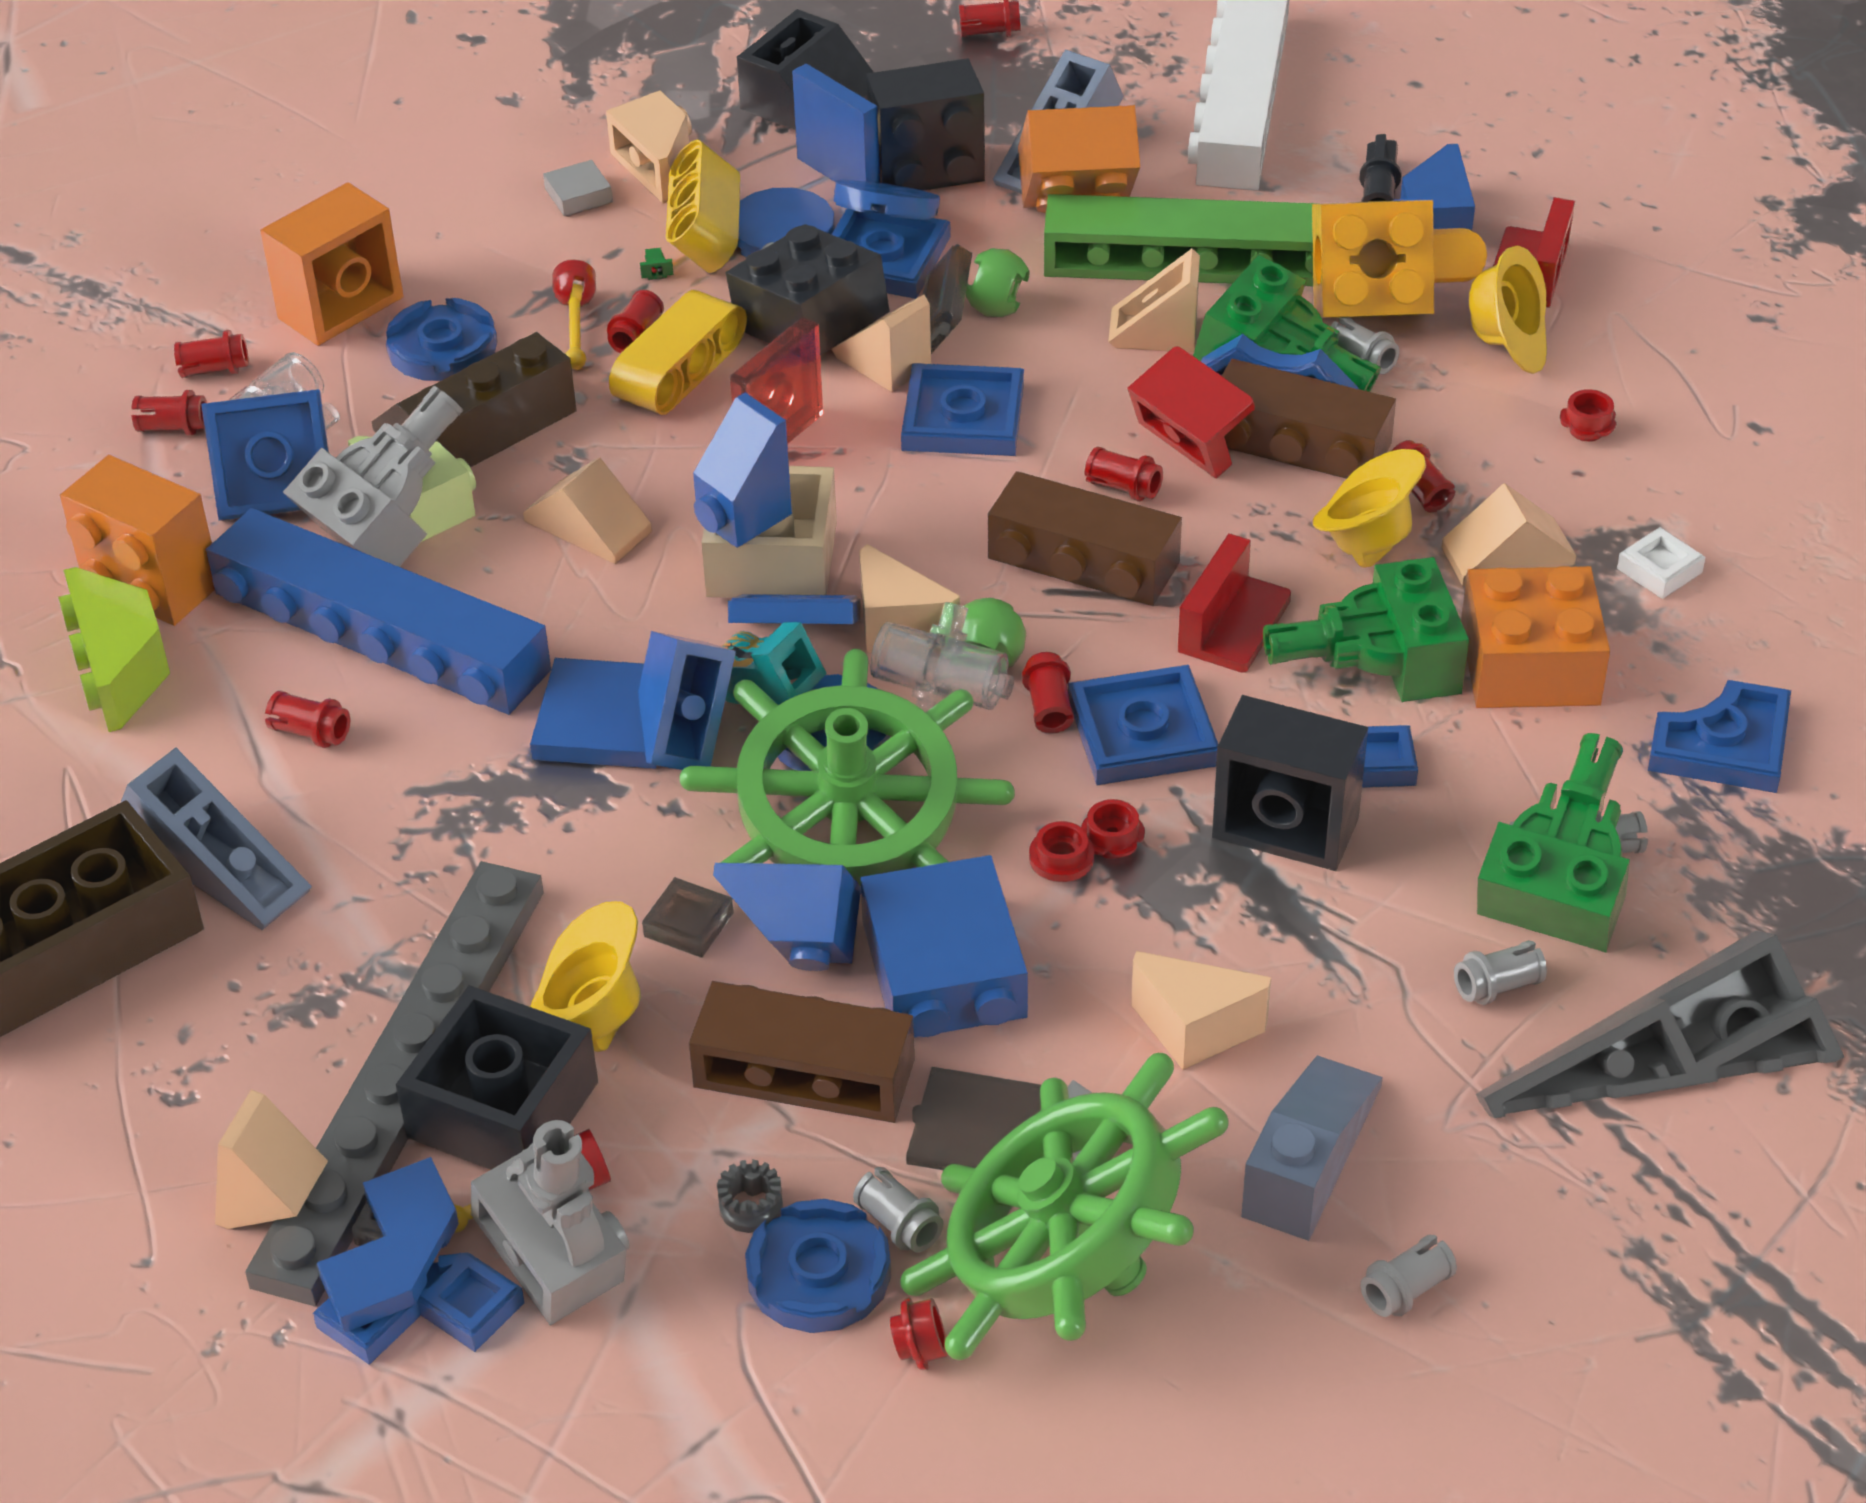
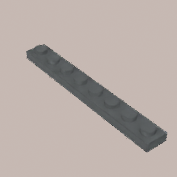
[245,861,544,1307]

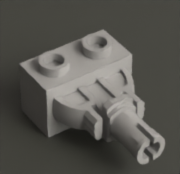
[283,386,463,567]
[471,1120,629,1326]

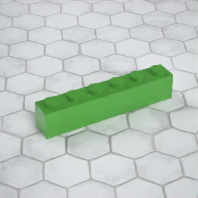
[1044,194,1320,287]

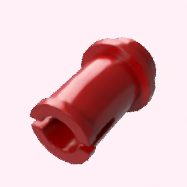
[959,0,1021,37]
[607,290,664,354]
[174,330,249,378]
[131,390,207,435]
[1390,440,1456,513]
[1084,446,1163,502]
[1021,652,1074,734]
[265,690,351,748]

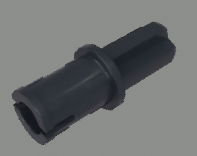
[1359,134,1402,202]

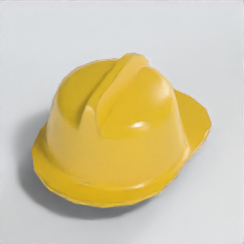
[1469,245,1547,374]
[1313,449,1426,568]
[530,901,641,1052]

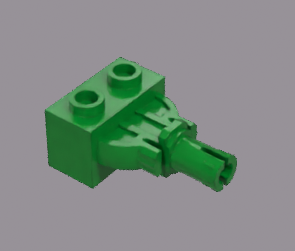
[1193,255,1381,392]
[1263,557,1469,702]
[1477,733,1630,953]

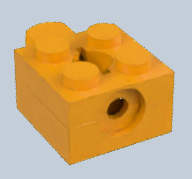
[1312,200,1487,318]

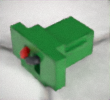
[640,247,674,280]

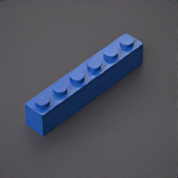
[206,508,551,715]

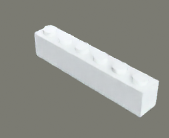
[1188,0,1290,191]

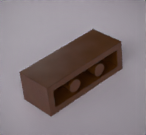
[1222,358,1396,479]
[988,471,1182,606]
[689,981,915,1123]

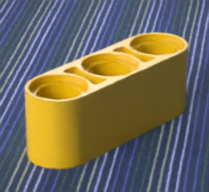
[666,139,740,273]
[609,290,747,415]

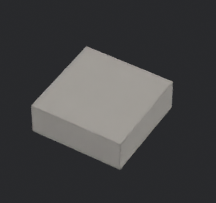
[543,160,613,216]

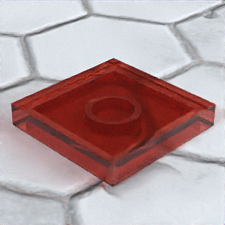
[730,317,823,444]

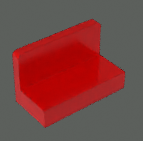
[1493,197,1575,308]
[1127,346,1255,479]
[1178,533,1291,673]

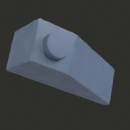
[993,49,1124,194]
[120,747,312,930]
[1241,1055,1383,1241]

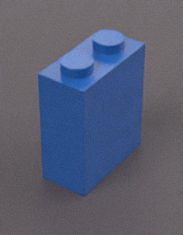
[860,855,1028,1038]

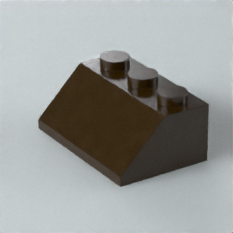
[371,332,577,468]

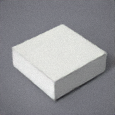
[1617,527,1706,599]

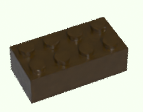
[0,800,204,1037]

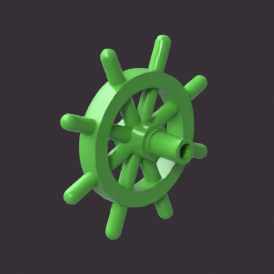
[679,649,1015,886]
[900,1053,1229,1360]

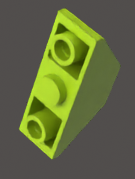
[58,567,170,732]

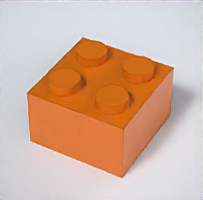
[1018,105,1141,213]
[260,182,404,346]
[59,454,215,626]
[1461,566,1610,708]

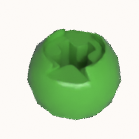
[965,248,1030,317]
[948,598,1026,675]

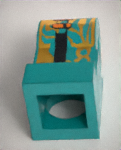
[721,622,827,705]

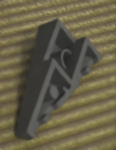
[1476,931,1844,1118]

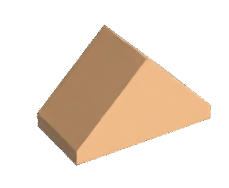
[1108,249,1200,352]
[831,294,931,392]
[523,457,652,564]
[1441,483,1576,586]
[859,544,960,653]
[1131,951,1271,1070]
[215,1089,328,1229]

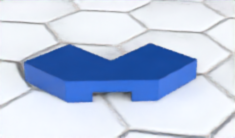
[317,1157,459,1333]
[313,1252,525,1365]

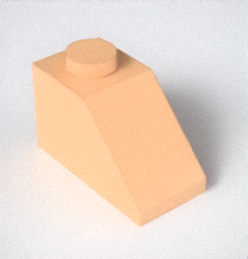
[606,90,692,203]

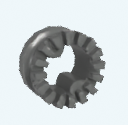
[717,1159,783,1233]

